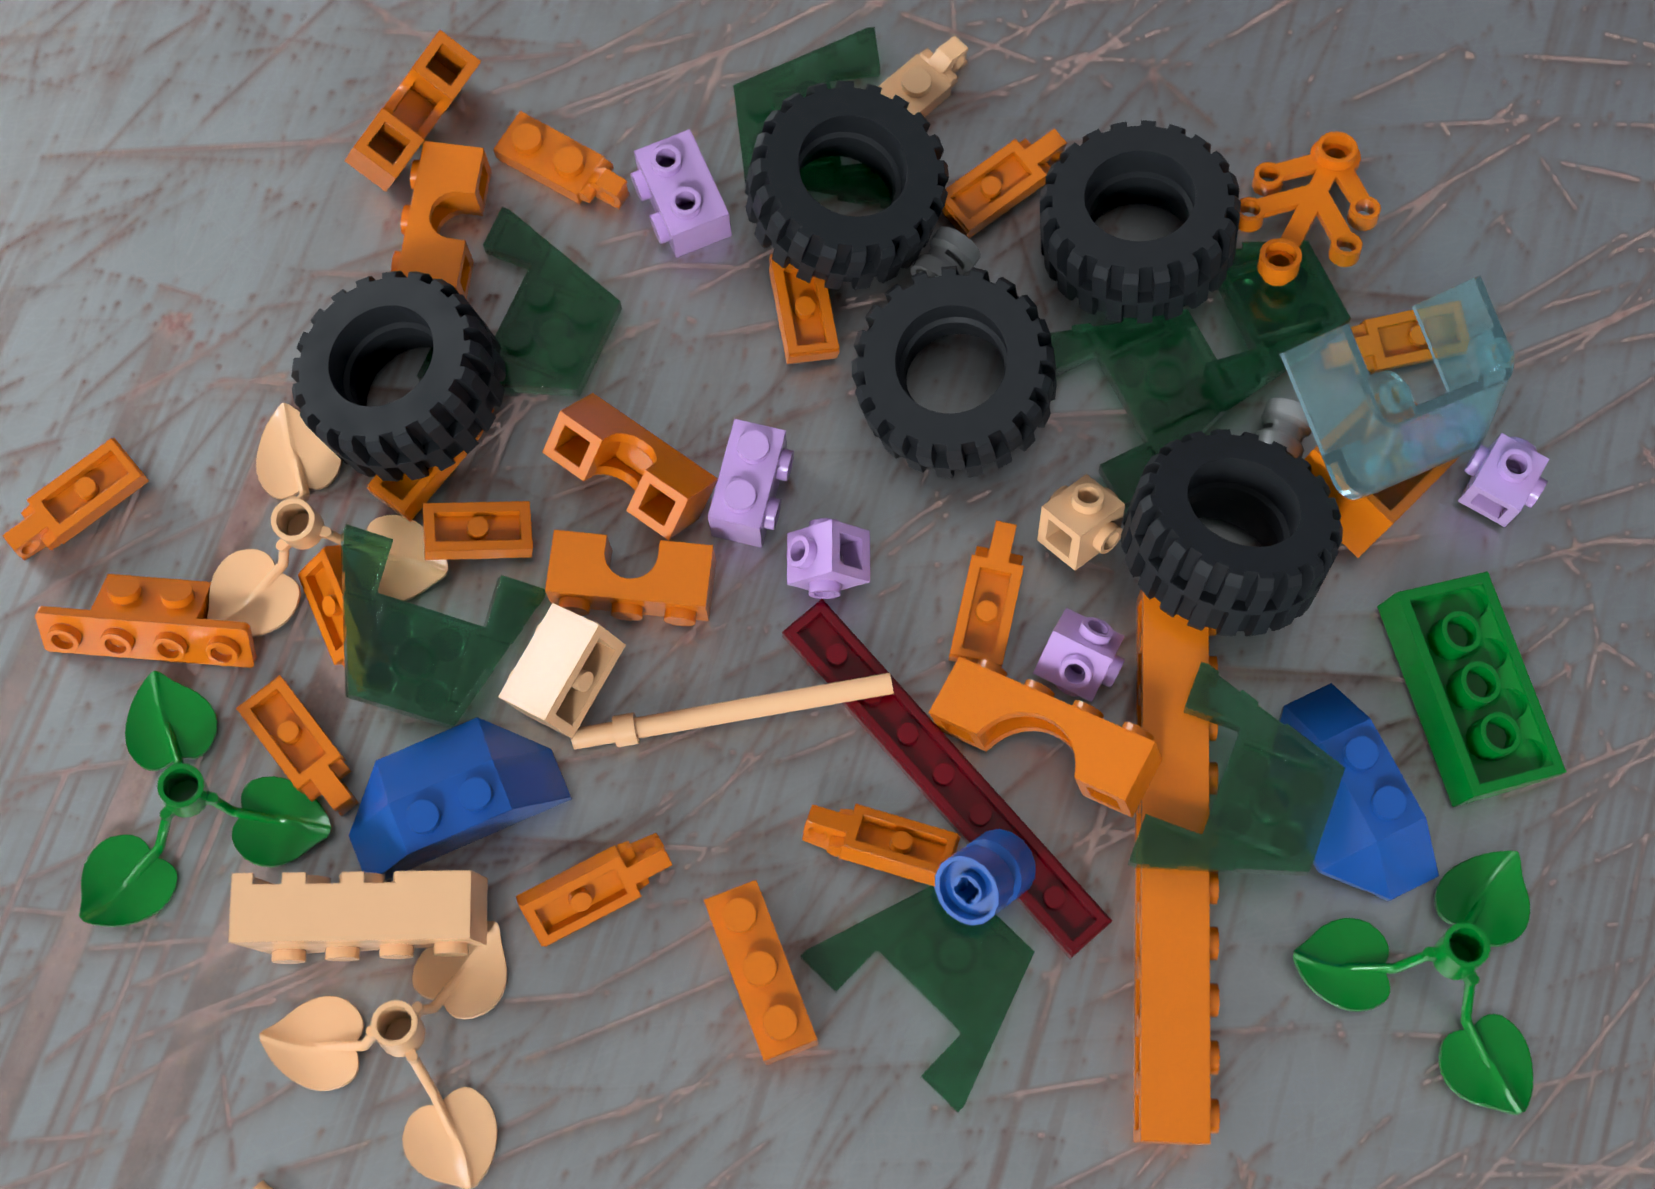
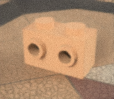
[498,603,626,739]

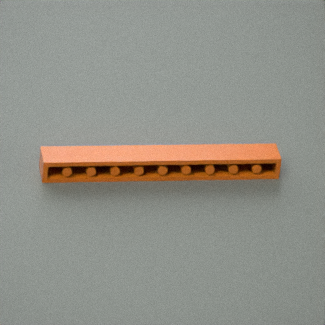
[1133,590,1220,1146]

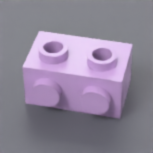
[630,129,732,258]
[708,419,794,548]

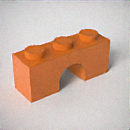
[344,30,481,192]
[391,141,492,300]
[542,393,718,540]
[545,530,716,626]
[704,880,818,1066]

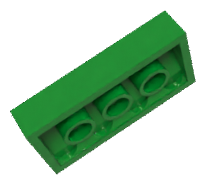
[1377,571,1567,808]

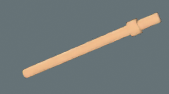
[571,673,894,750]

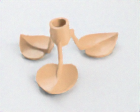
[207,403,449,637]
[259,921,508,1189]

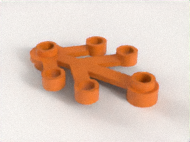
[1238,132,1381,286]

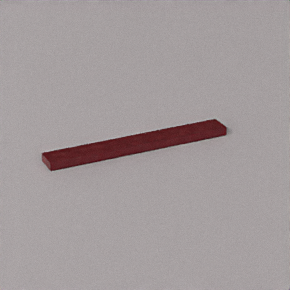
[782,599,1112,959]

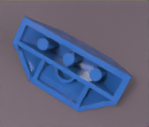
[1265,683,1439,901]
[349,717,572,880]

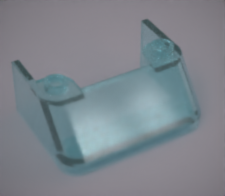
[1280,275,1515,500]

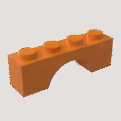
[929,656,1162,818]

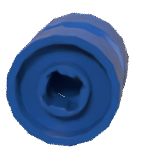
[935,829,1036,925]

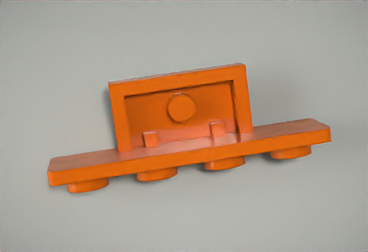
[35,574,257,668]

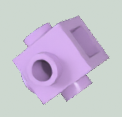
[1458,433,1549,527]
[787,518,870,599]
[1033,608,1125,702]

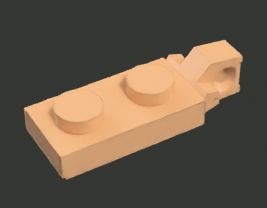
[878,35,969,117]

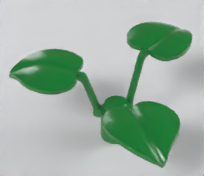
[79,671,332,927]
[1293,851,1533,1115]

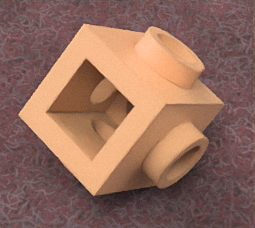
[1037,474,1125,571]

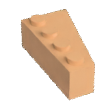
[228,870,488,964]

